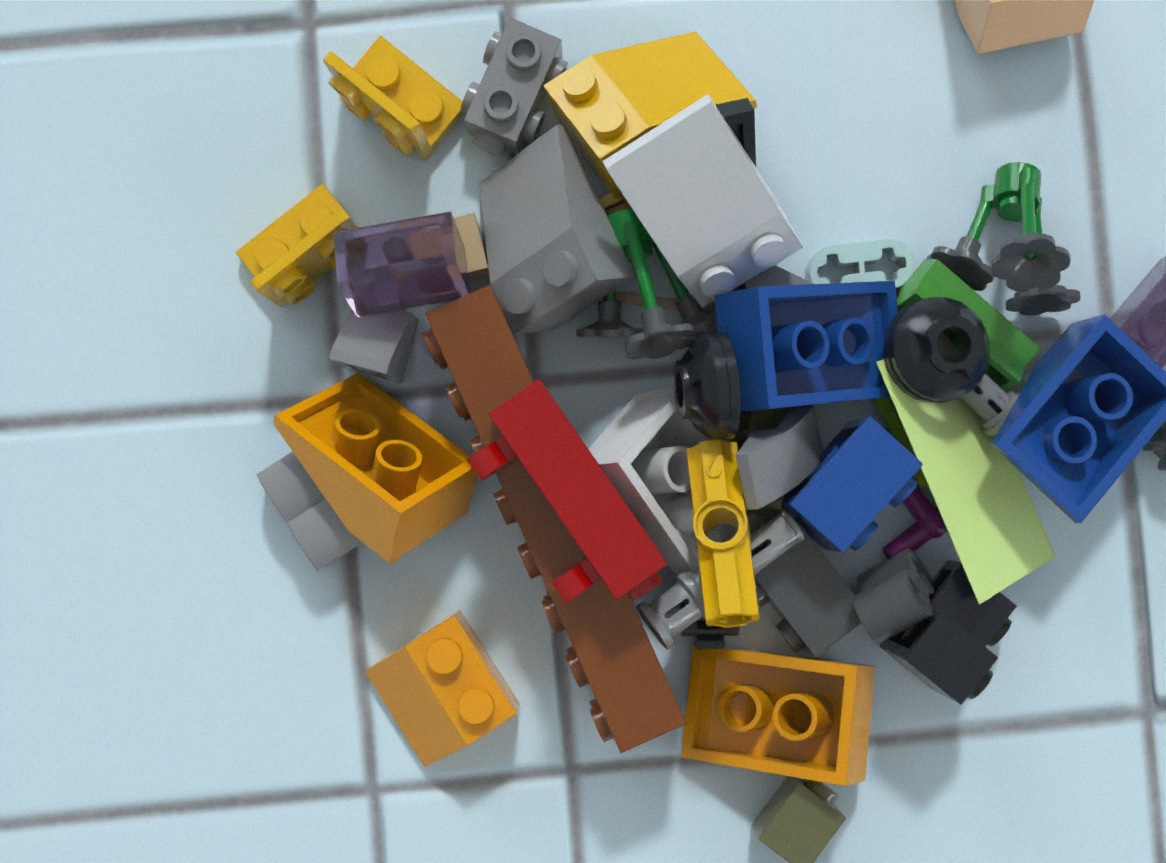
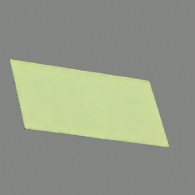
[876,359,1056,605]

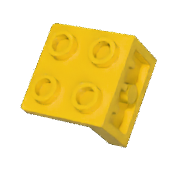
[323,35,464,160]
[235,183,367,307]

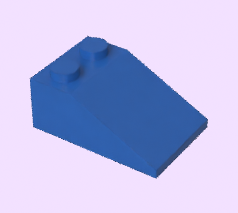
[714,281,898,411]
[991,314,1166,523]

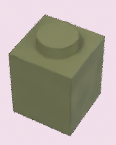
[751,776,846,863]

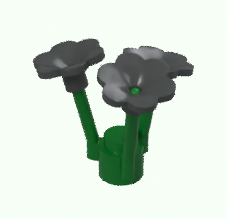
[926,162,1081,316]
[576,208,717,360]

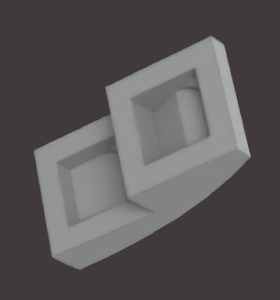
[736,405,824,510]

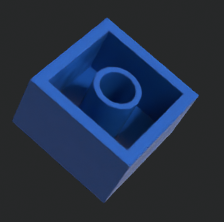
[781,416,923,553]

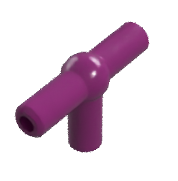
[883,486,947,558]

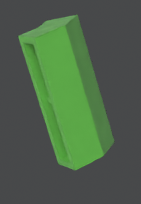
[897,259,1041,391]

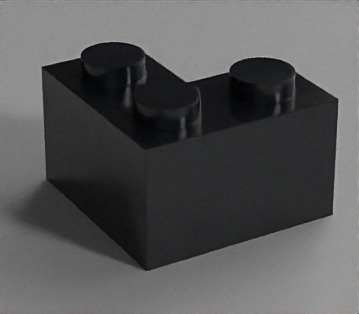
[879,560,1017,705]

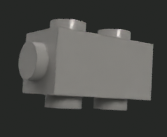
[460,17,568,156]

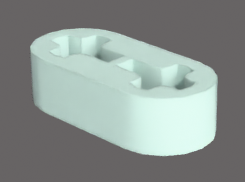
[805,239,915,290]

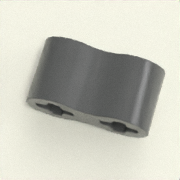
[853,548,935,643]

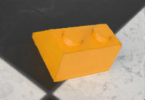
[365,610,520,767]

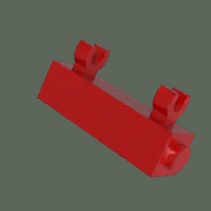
[467,378,668,603]

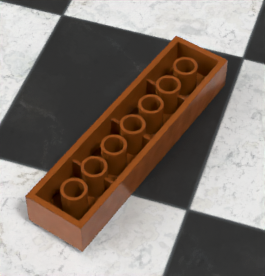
[422,285,687,753]

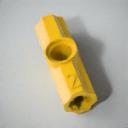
[686,439,760,628]

